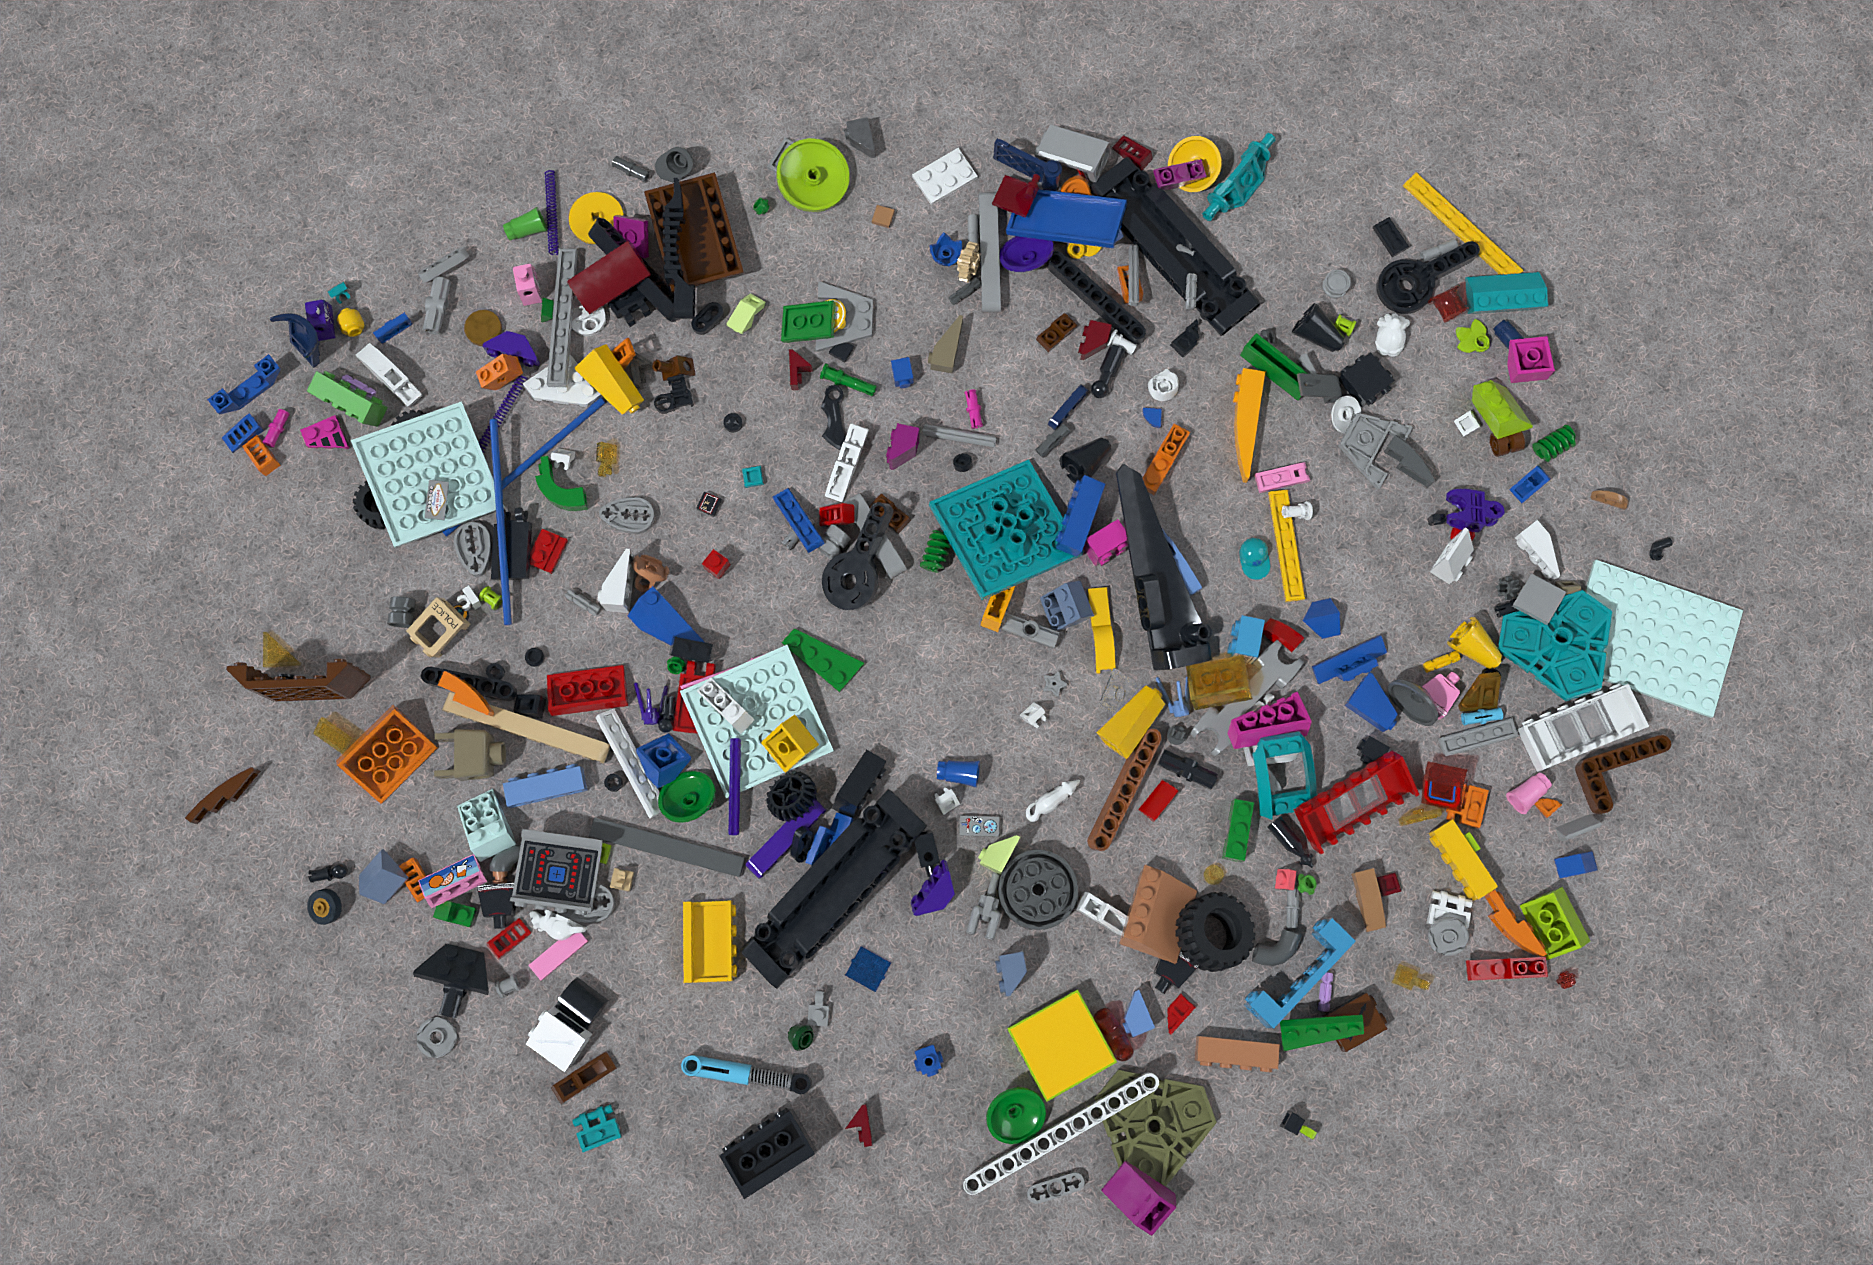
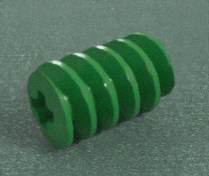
[1532,425,1576,462]
[920,530,951,573]

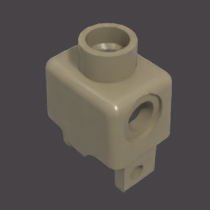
[434,729,506,781]

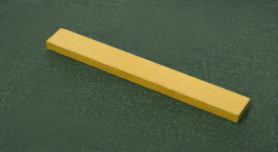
[1403,172,1524,275]

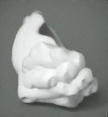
[1375,313,1410,357]

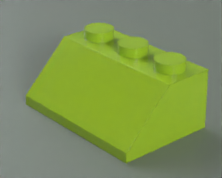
[1472,380,1533,439]
[1520,886,1590,960]

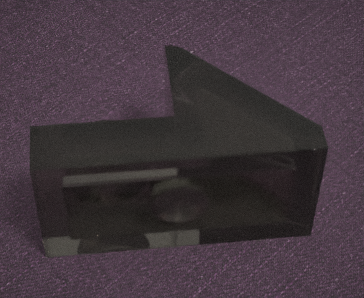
[630,352,653,390]

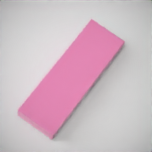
[528,933,589,981]

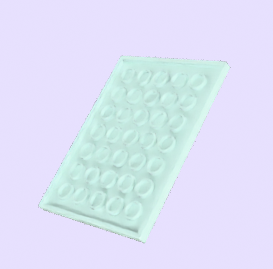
[1585,560,1743,718]

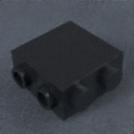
[1339,352,1395,408]

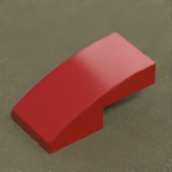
[1262,618,1304,652]

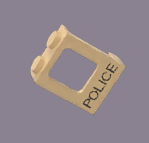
[407,597,471,658]

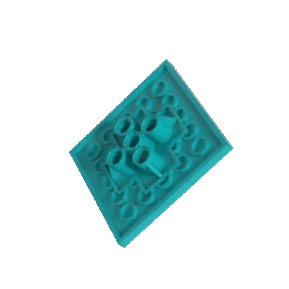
[929,459,1083,600]

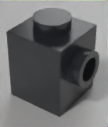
[1356,736,1390,764]

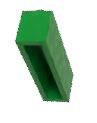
[1240,333,1308,401]

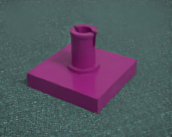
[613,215,649,258]

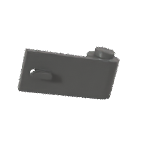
[1297,373,1342,403]

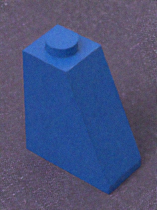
[1344,672,1398,732]

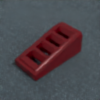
[1112,135,1153,171]

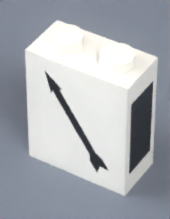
[526,1007,592,1072]

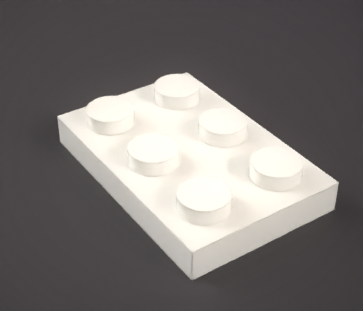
[912,148,978,206]

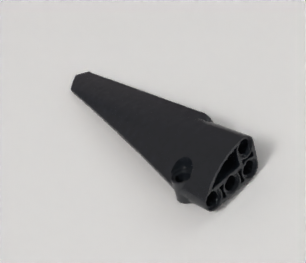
[1116,464,1213,670]

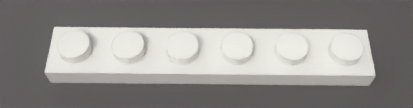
[595,709,662,818]

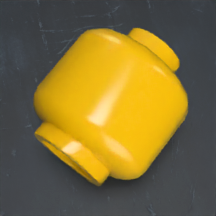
[336,308,365,337]

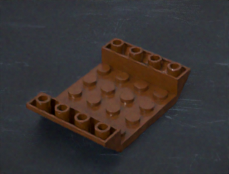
[226,659,371,702]

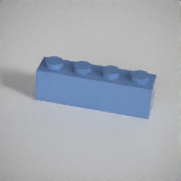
[503,764,588,808]

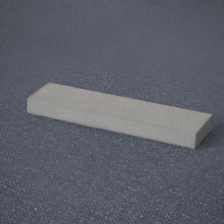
[1438,718,1519,757]

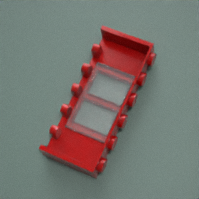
[1293,750,1420,854]

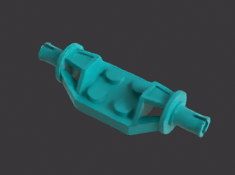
[1202,133,1276,221]

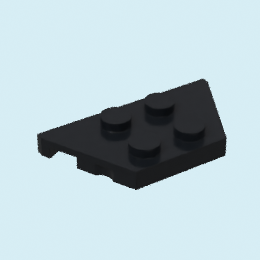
[413,943,489,995]

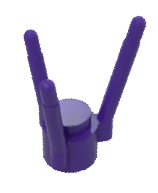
[634,683,668,725]

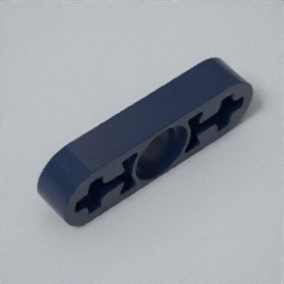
[1047,384,1089,430]

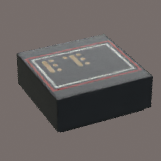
[696,492,722,517]

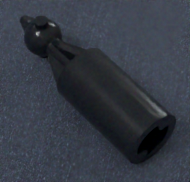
[1267,816,1314,868]

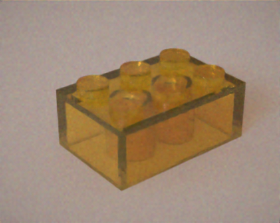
[1186,655,1253,710]

